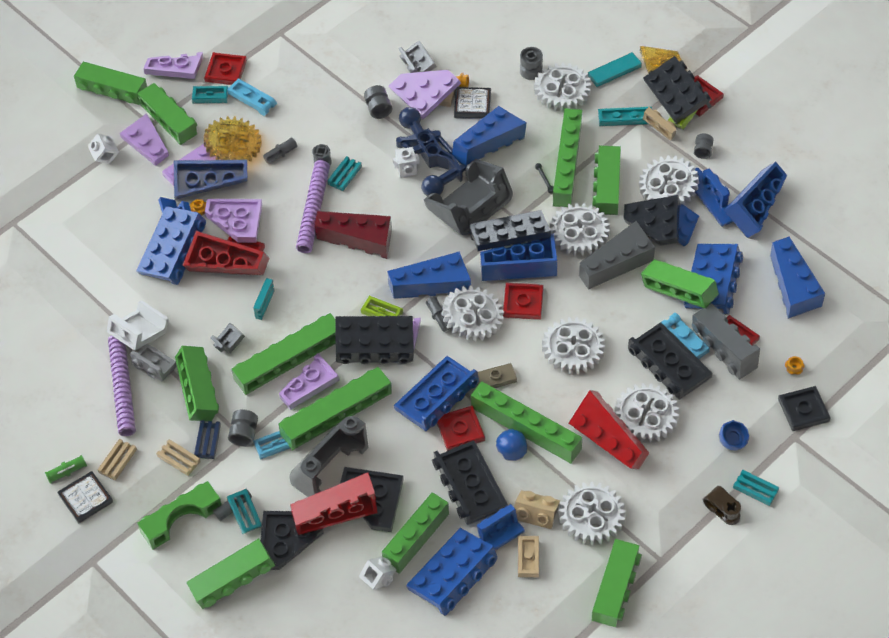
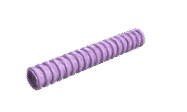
[296,160,330,253]
[108,335,136,436]

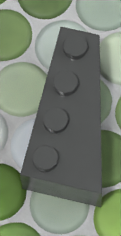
[579,221,655,290]
[692,303,760,380]

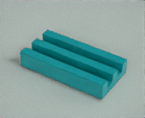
[192,86,228,104]
[327,156,362,191]
[253,278,275,320]
[733,469,779,506]
[227,488,262,534]

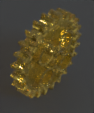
[203,116,262,162]

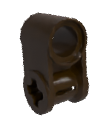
[703,486,741,525]

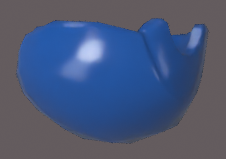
[719,420,749,451]
[496,429,528,461]

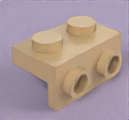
[514,490,560,529]

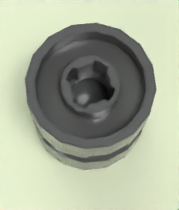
[520,47,543,80]
[364,85,392,119]
[228,409,258,447]

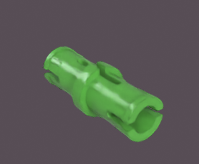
[45,455,87,484]

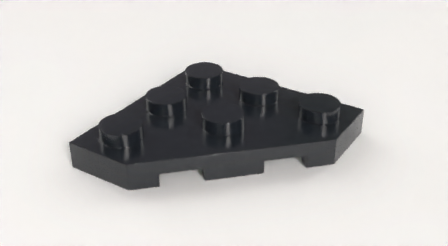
[624,195,680,246]
[340,467,404,533]
[260,511,324,570]

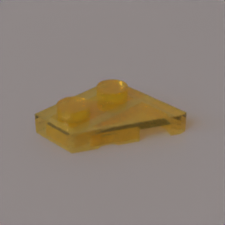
[640,46,681,74]

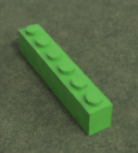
[553,108,582,207]
[231,313,336,395]
[278,367,392,451]
[471,381,582,464]

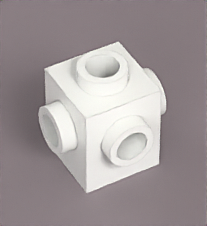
[88,134,119,164]
[393,147,420,178]
[359,557,397,589]

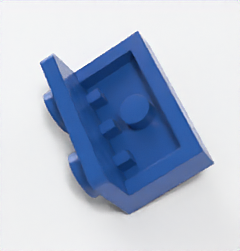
[679,204,699,246]
[477,504,525,550]

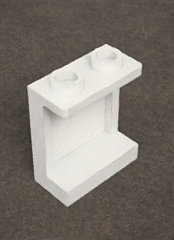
[107,301,169,351]

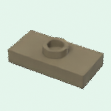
[477,363,517,388]

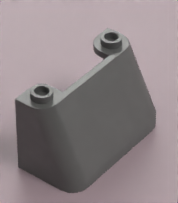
[424,159,513,235]
[289,416,369,497]

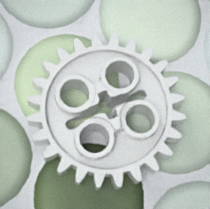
[534,62,591,111]
[639,155,699,205]
[550,203,610,256]
[442,286,504,341]
[542,317,605,374]
[615,383,679,443]
[559,482,626,545]

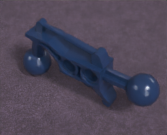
[396,107,468,196]

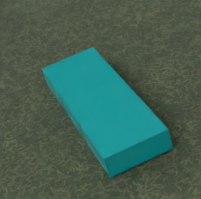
[588,52,642,87]
[598,107,652,126]

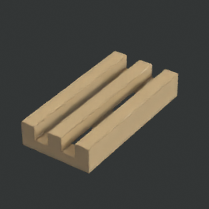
[97,439,137,481]
[156,439,201,476]

